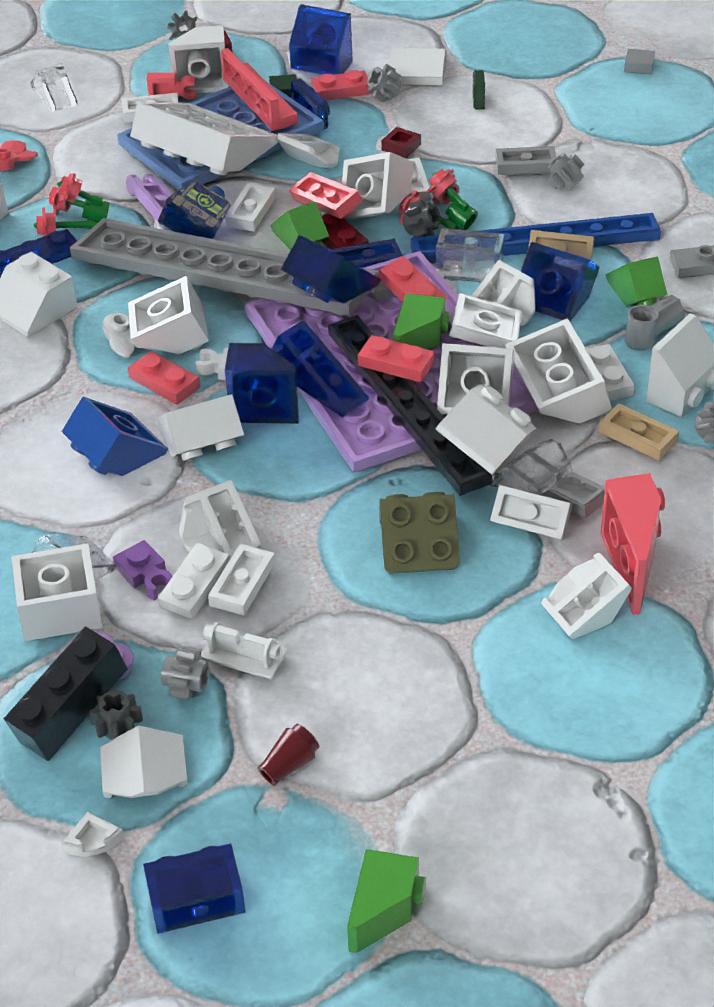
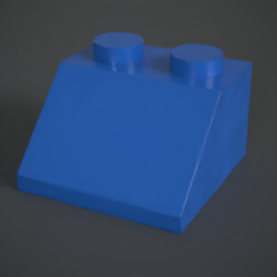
[61,396,168,476]

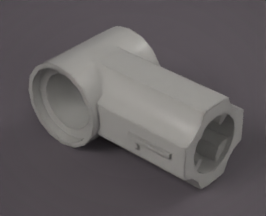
[625,295,686,350]

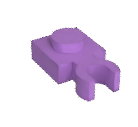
[113,540,173,600]

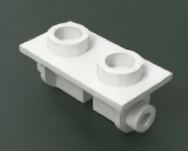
[200,622,288,680]

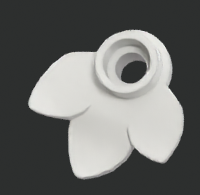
[102,313,158,358]

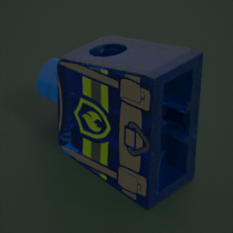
[158,181,231,239]

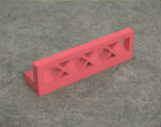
[221,48,298,131]

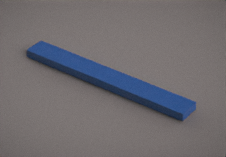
[411,213,661,263]

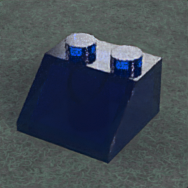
[289,4,353,75]
[280,234,381,304]
[520,242,600,322]
[225,343,299,424]

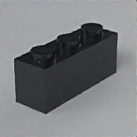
[3,626,128,761]

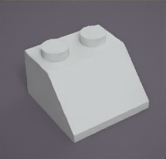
[168,25,229,94]
[342,152,413,220]
[0,252,78,337]
[128,276,209,355]
[646,313,714,418]
[437,343,514,415]
[435,384,536,475]
[155,394,244,461]
[11,543,102,642]

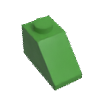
[270,201,329,254]
[605,256,667,306]
[393,294,451,350]
[347,849,426,953]

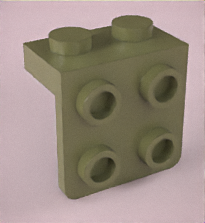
[379,492,460,574]

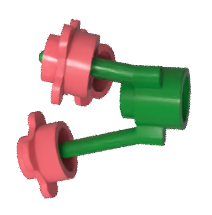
[398,169,478,232]
[34,173,110,243]

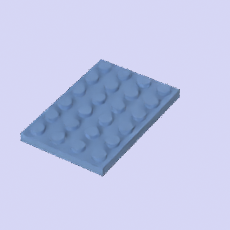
[117,82,324,193]

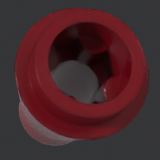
[257,724,320,786]

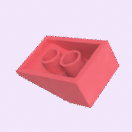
[600,473,665,615]

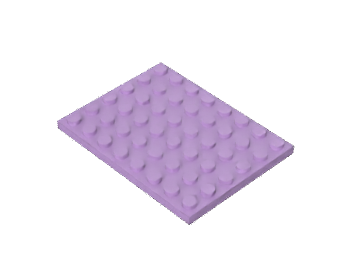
[245,251,538,473]

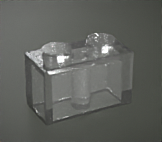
[436,228,504,283]

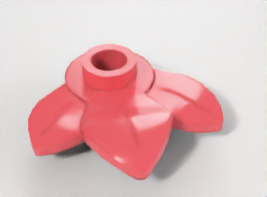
[0,140,38,171]

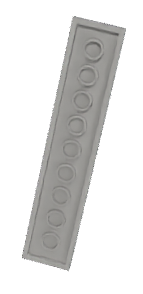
[70,218,378,316]

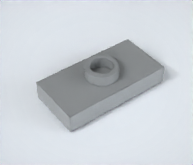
[670,245,714,278]
[530,463,605,518]

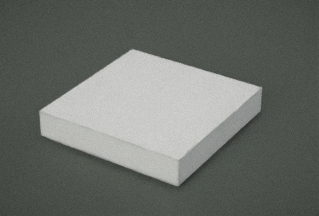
[389,48,445,86]
[449,294,522,348]

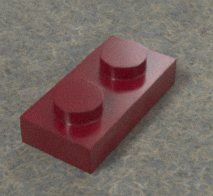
[322,214,369,261]

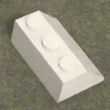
[505,318,612,424]

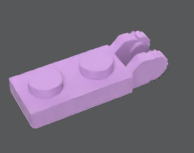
[126,174,188,226]

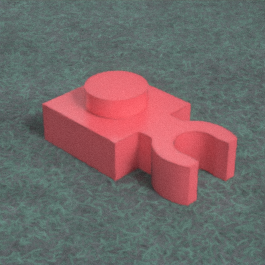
[146,73,197,100]

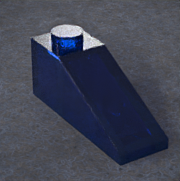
[267,320,369,418]

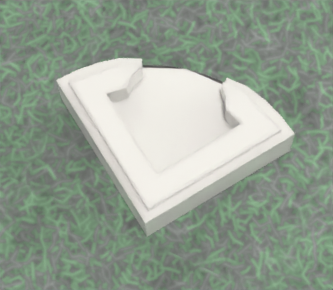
[61,812,124,857]

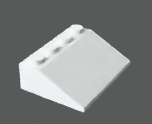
[130,102,278,175]

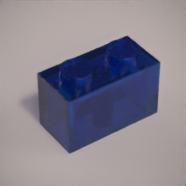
[143,843,246,934]

